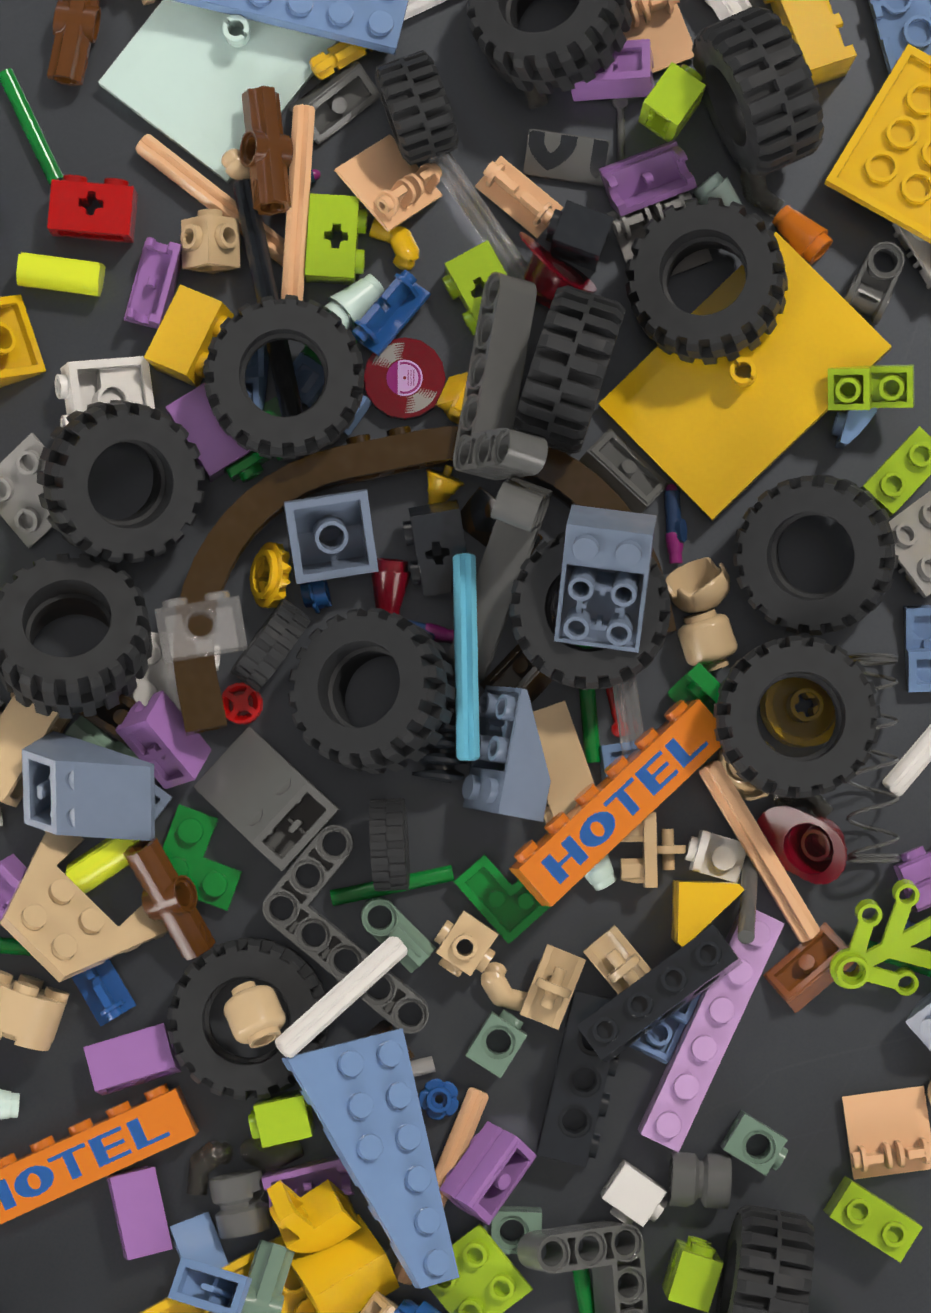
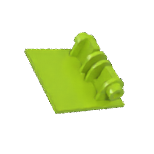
[428,1223,533,1313]

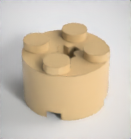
[0,970,70,1051]

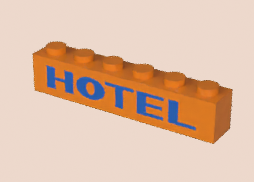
[509,699,721,907]
[0,1083,199,1224]

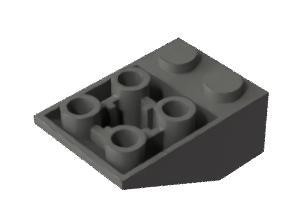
[193,726,340,871]

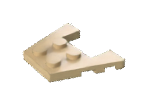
[0,831,168,982]

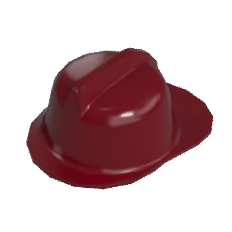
[519,232,597,308]
[757,805,848,885]

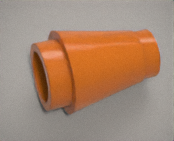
[772,205,833,264]

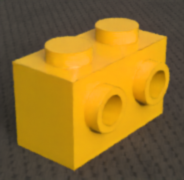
[144,284,234,387]

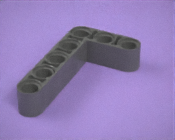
[453,272,548,481]
[446,478,553,680]
[262,825,429,1034]
[517,1220,649,1313]

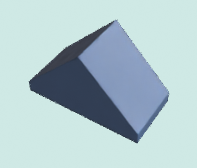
[168,1257,252,1313]

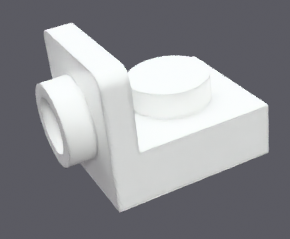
[685,830,746,883]

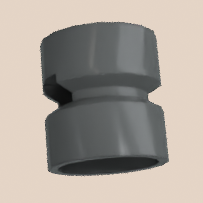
[668,1151,732,1209]
[208,1168,273,1239]

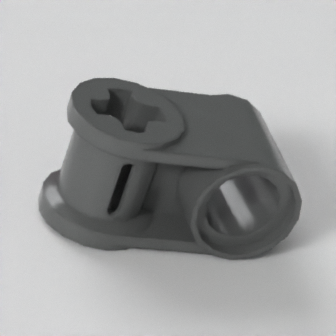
[844,241,905,325]

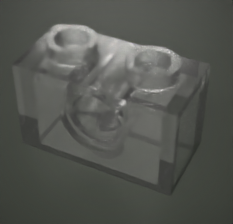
[154,591,247,664]

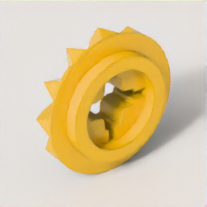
[250,542,292,608]

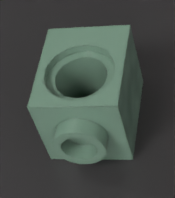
[465,1009,527,1078]
[719,1110,788,1176]
[482,1206,542,1254]

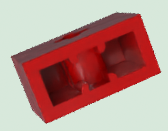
[47,174,138,243]

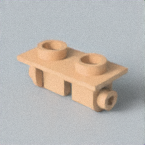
[475,156,563,239]

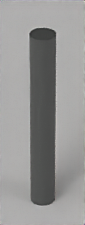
[737,856,758,944]

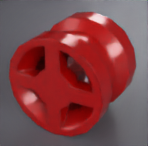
[222,683,263,724]

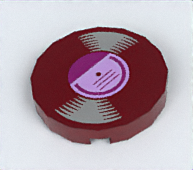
[364,337,446,421]

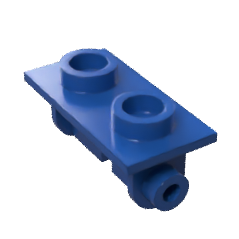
[351,270,431,356]
[71,959,137,1026]

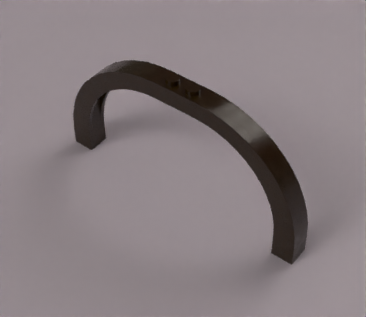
[173,426,677,736]

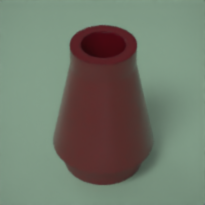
[371,558,411,615]

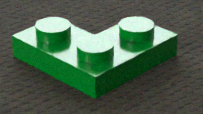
[163,804,243,911]
[454,854,550,944]

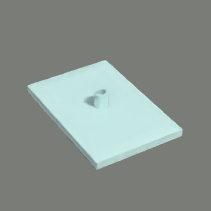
[98,0,339,184]

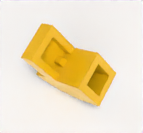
[266,1179,362,1253]

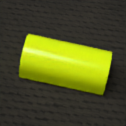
[16,252,106,296]
[65,838,140,894]

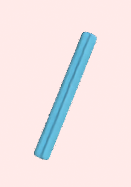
[453,553,480,761]

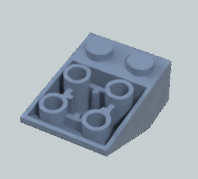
[554,505,657,653]
[462,685,551,822]
[22,731,155,841]

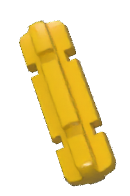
[309,42,373,80]

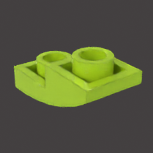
[828,364,914,410]

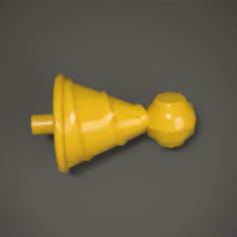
[426,464,464,504]

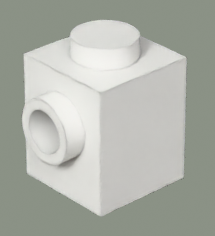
[600,1159,668,1227]

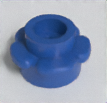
[300,580,332,613]
[419,1078,459,1120]

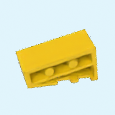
[763,0,857,86]

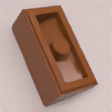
[763,922,855,1013]

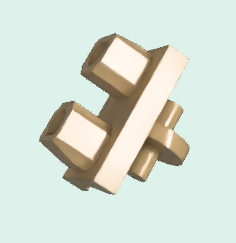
[620,812,686,888]
[583,925,652,994]
[519,944,586,1030]

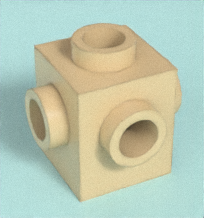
[180,209,240,274]
[434,910,499,977]

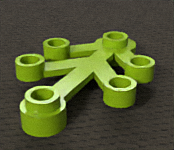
[830,879,931,996]

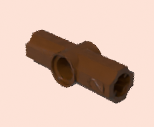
[47,0,101,86]
[240,86,293,216]
[123,838,216,961]

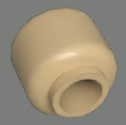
[678,608,738,672]
[223,981,286,1048]

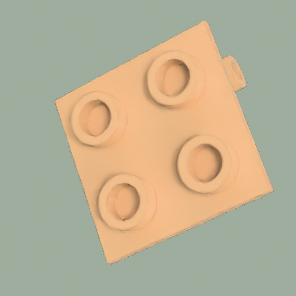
[623,0,694,74]
[334,134,443,232]
[842,1085,931,1180]

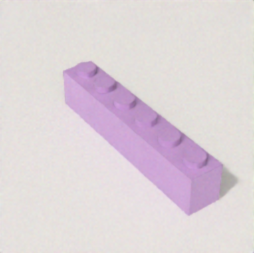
[638,910,785,1152]

